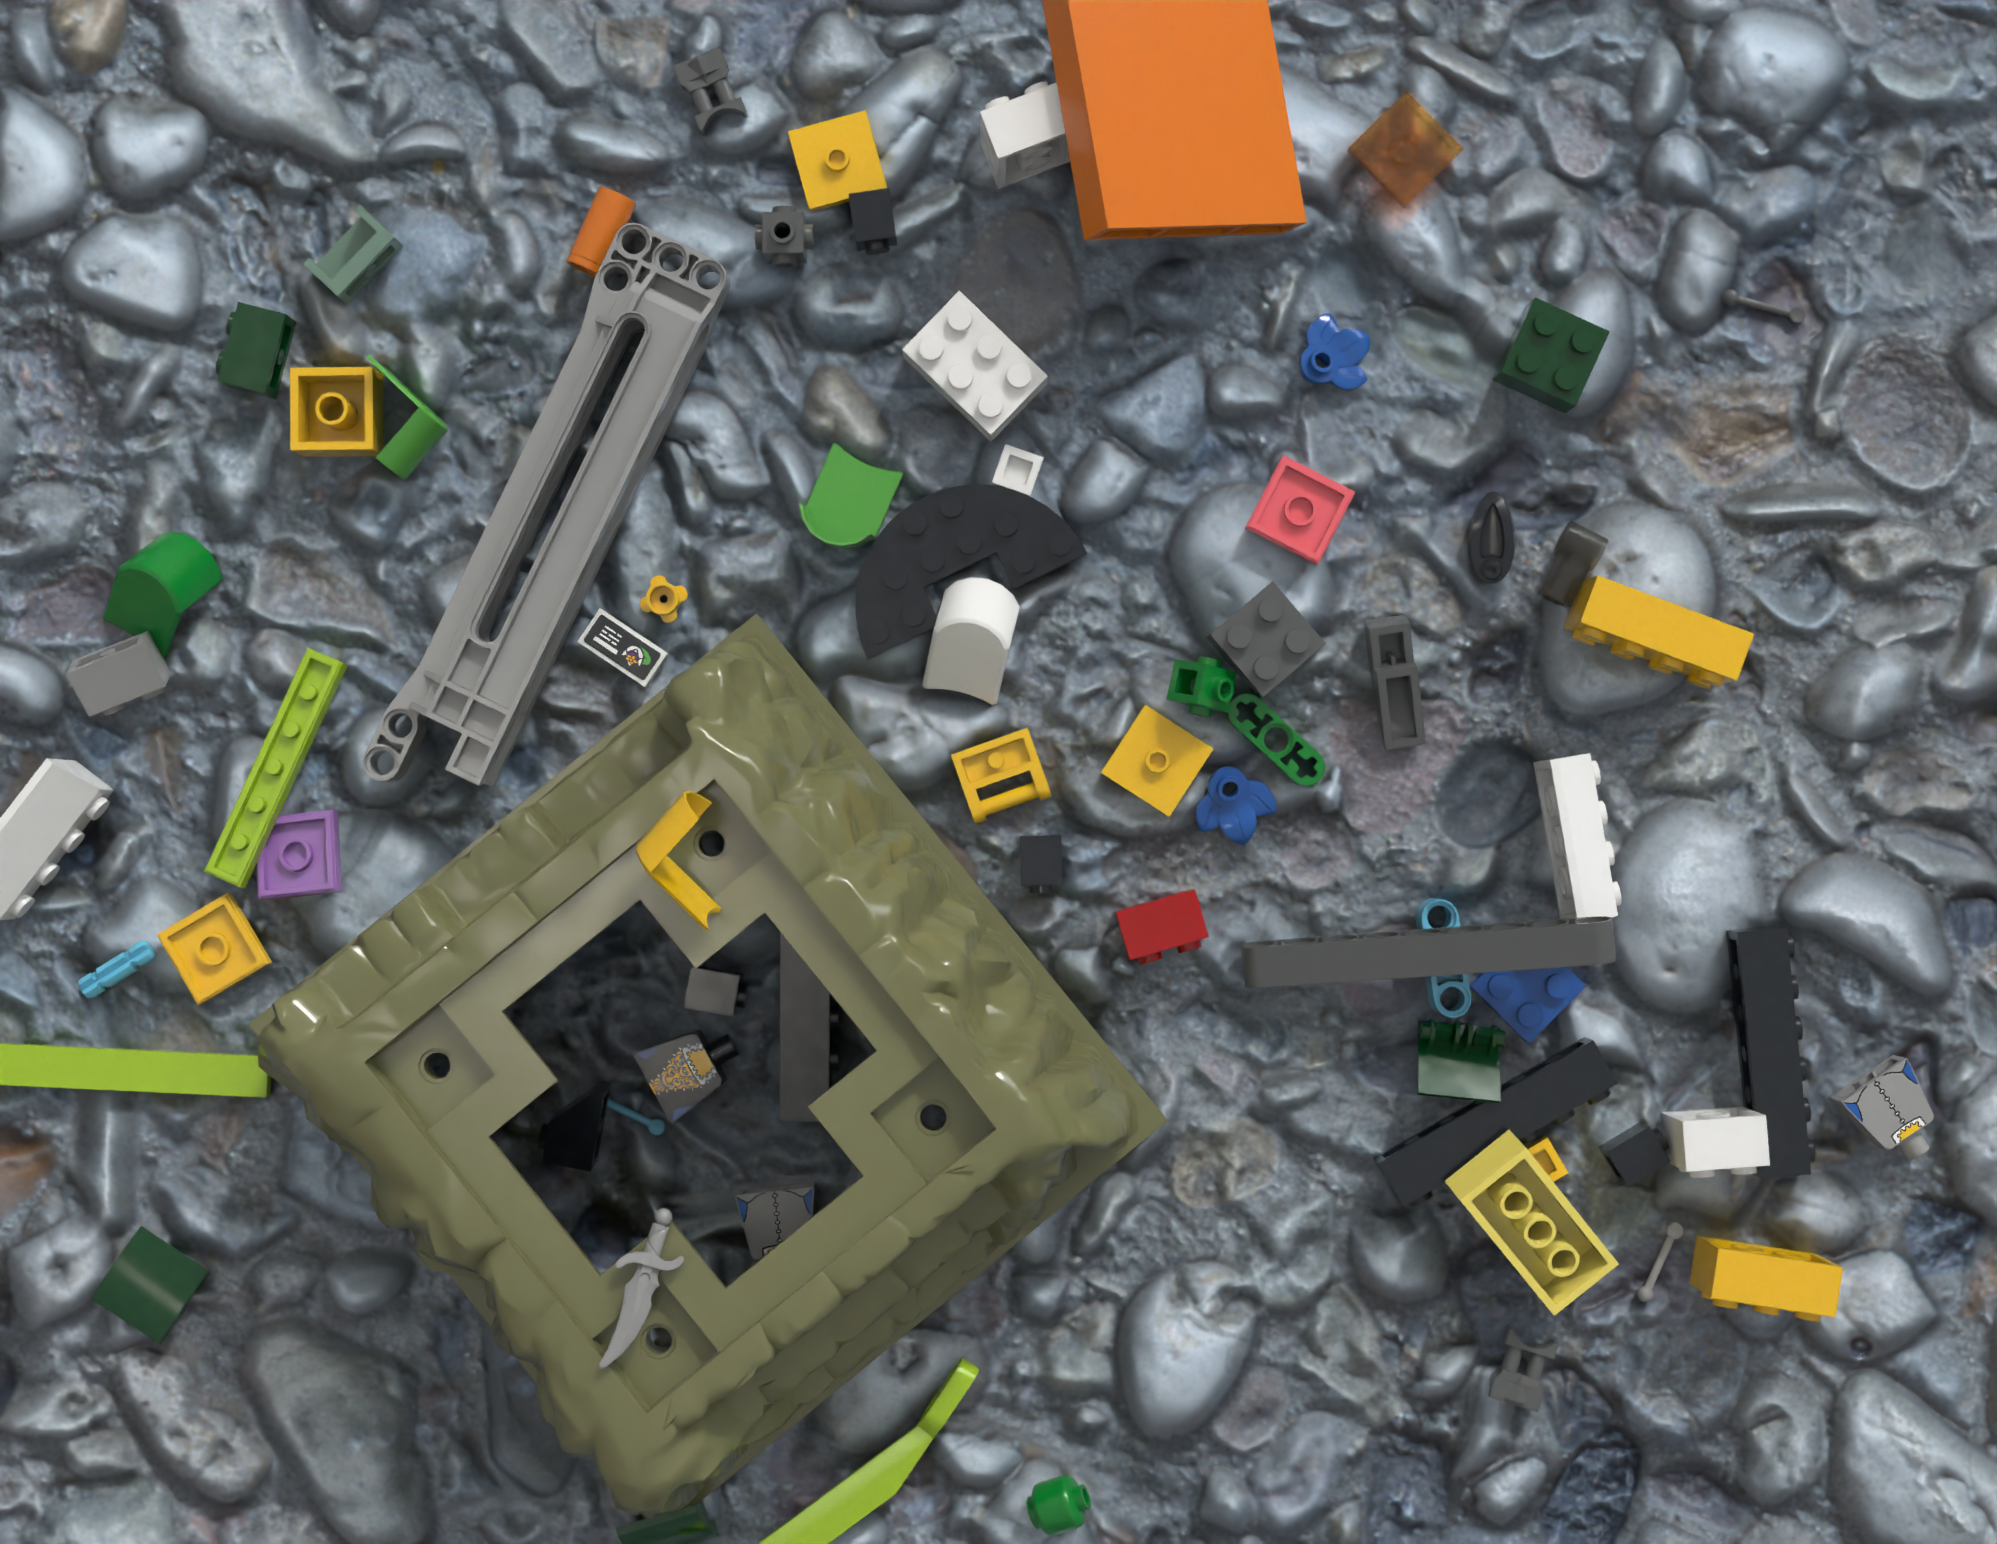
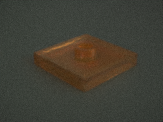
[1347,91,1464,208]

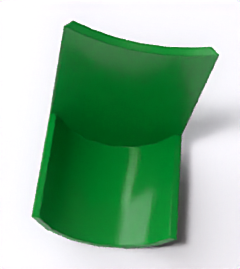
[103,531,223,660]

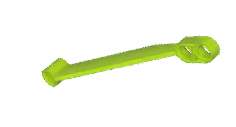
[757,1357,979,1544]

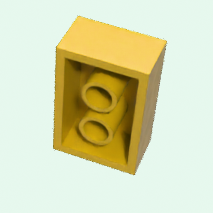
[1689,1235,1843,1322]

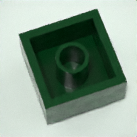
[1492,297,1610,413]

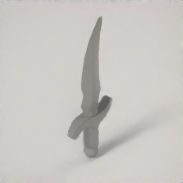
[599,1208,684,1369]

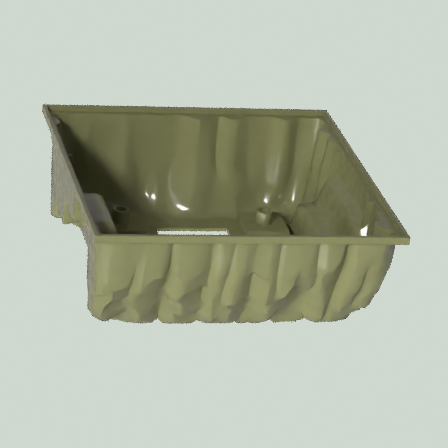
[248,613,1168,1519]

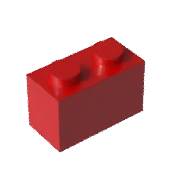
[1114,889,1209,965]

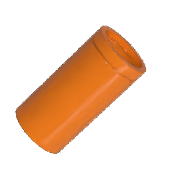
[566,186,636,277]

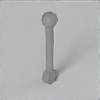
[1637,1222,1683,1302]

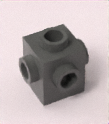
[755,206,814,268]

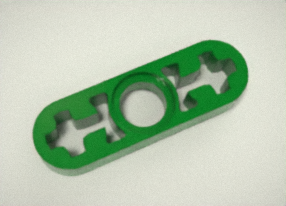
[1227,693,1325,786]

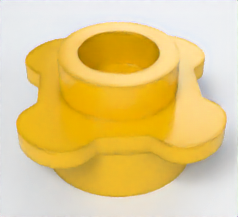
[640,575,688,623]

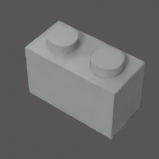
[66,630,171,717]

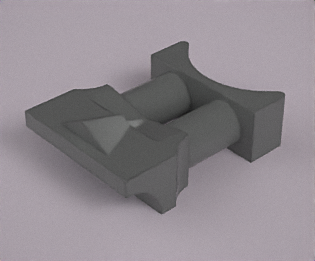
[673,46,748,136]
[1488,1325,1559,1412]

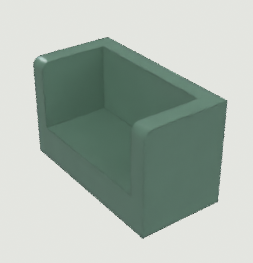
[303,204,403,304]

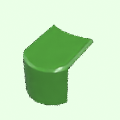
[366,355,448,480]
[799,443,904,550]

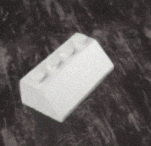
[1533,753,1621,919]
[0,758,114,920]

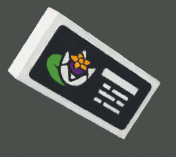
[577,608,669,688]

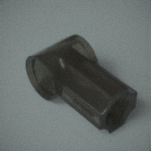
[1537,521,1608,608]

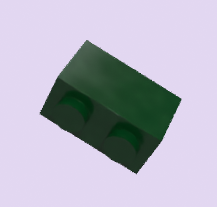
[216,302,296,400]

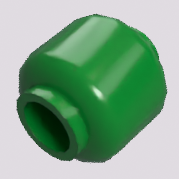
[1027,1475,1091,1536]

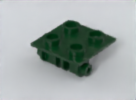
[1417,1019,1505,1103]

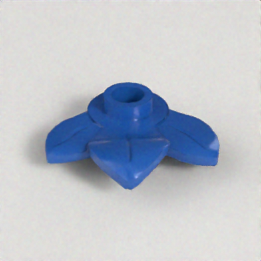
[1299,313,1370,391]
[1195,766,1276,845]

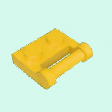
[951,727,1052,824]

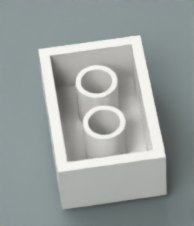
[980,81,1070,189]
[902,291,1048,442]

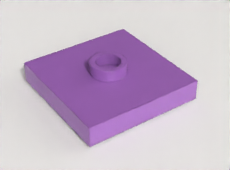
[257,810,342,901]

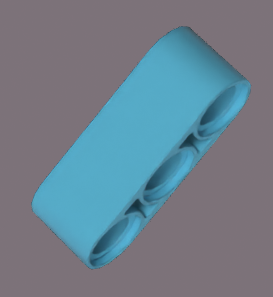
[1415,898,1471,1018]

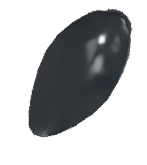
[1468,492,1516,584]

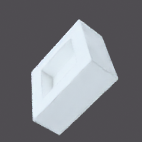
[992,444,1044,496]

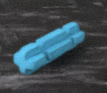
[78,940,157,998]

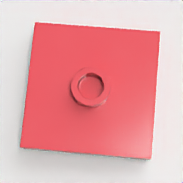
[1244,455,1355,566]

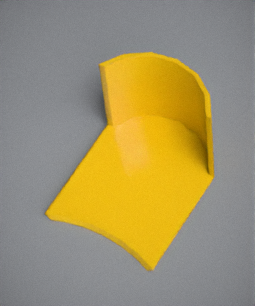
[636,791,722,931]

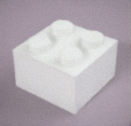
[1661,1106,1770,1178]

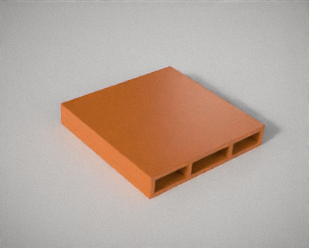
[1042,0,1307,240]

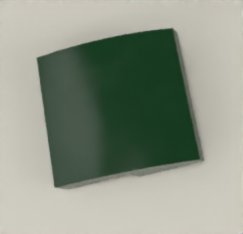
[91,1226,210,1345]
[616,1503,719,1544]

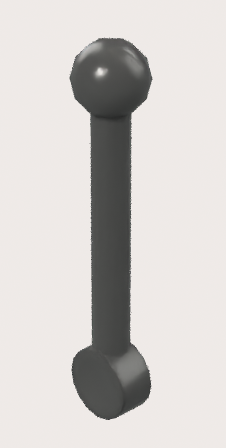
[1722,289,1806,324]

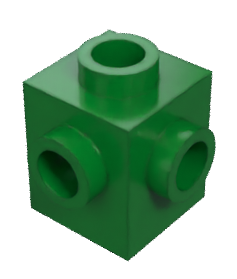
[1167,656,1237,717]

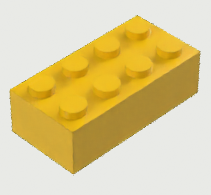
[1563,575,1754,689]

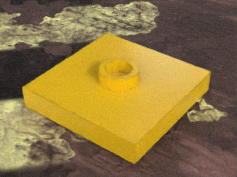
[788,110,887,212]
[1101,704,1213,817]
[157,893,272,1005]

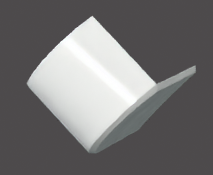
[922,577,1020,705]

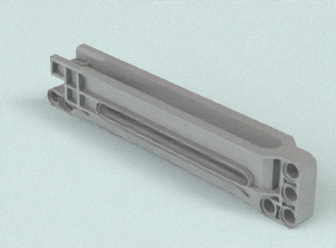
[363,223,730,787]

